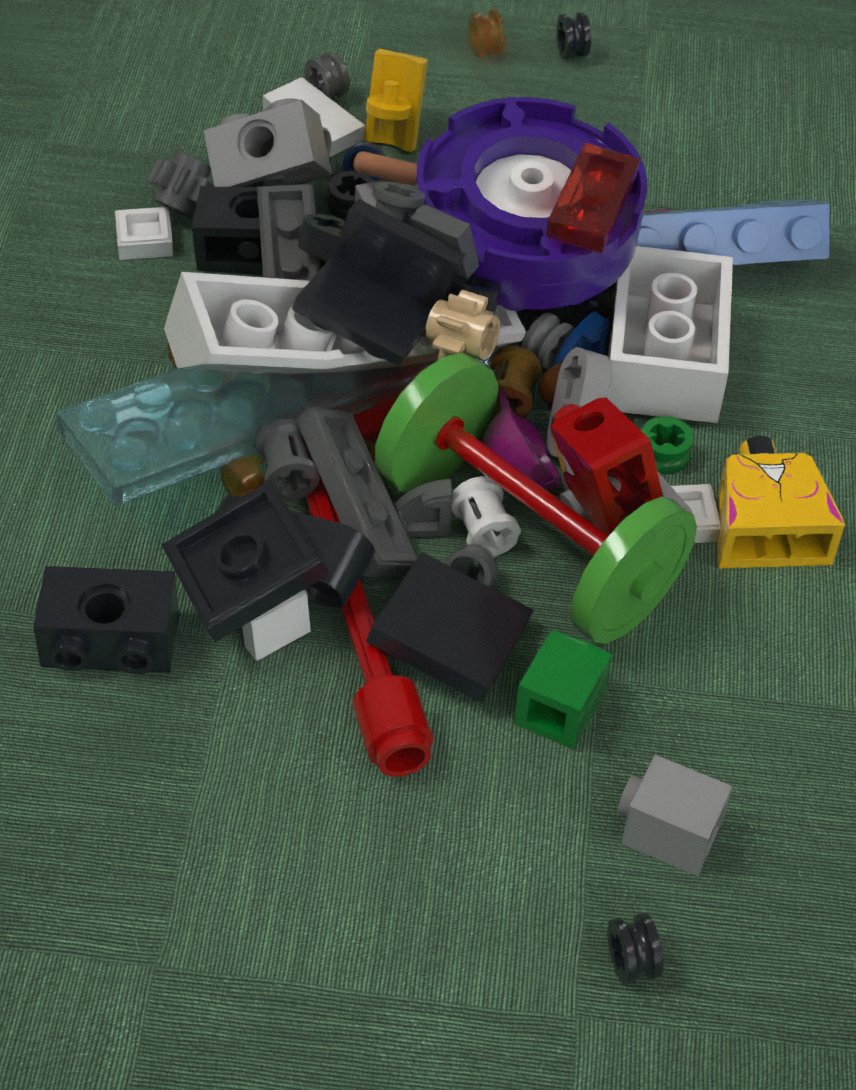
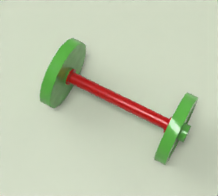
[375,352,697,644]

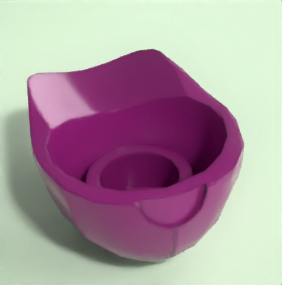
[482,389,563,494]

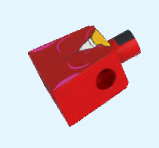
[550,398,663,536]

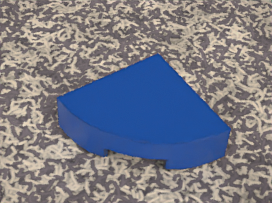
[553,311,609,366]

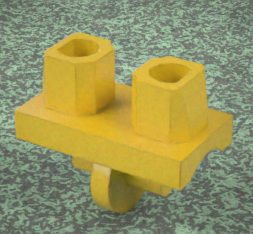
[364,48,428,152]

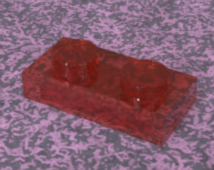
[546,143,640,254]

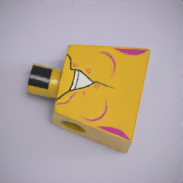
[717,436,845,569]

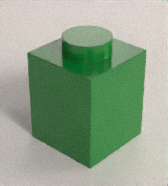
[514,629,612,750]

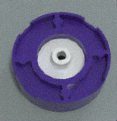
[416,97,647,311]

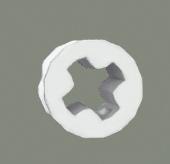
[452,476,521,557]

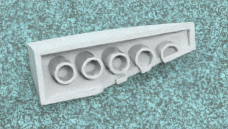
[164,272,526,374]

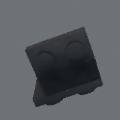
[292,199,465,365]

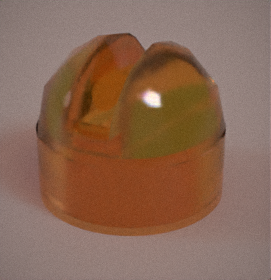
[220,455,265,497]

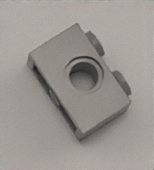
[203,98,332,188]

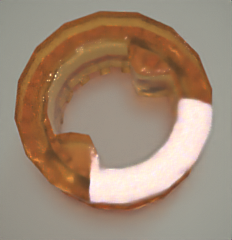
[468,9,506,57]

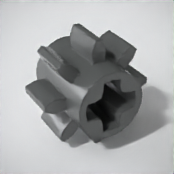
[147,151,214,217]

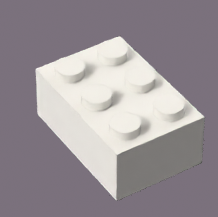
[607,246,733,423]

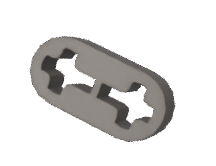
[547,347,612,457]

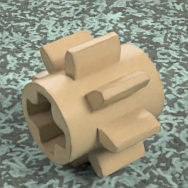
[425,290,500,361]

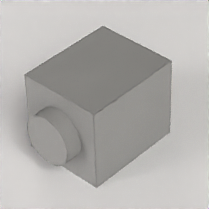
[617,755,733,876]

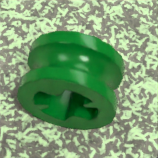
[642,416,694,474]

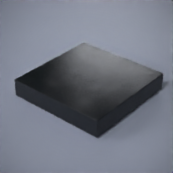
[161,479,329,642]
[366,552,534,703]

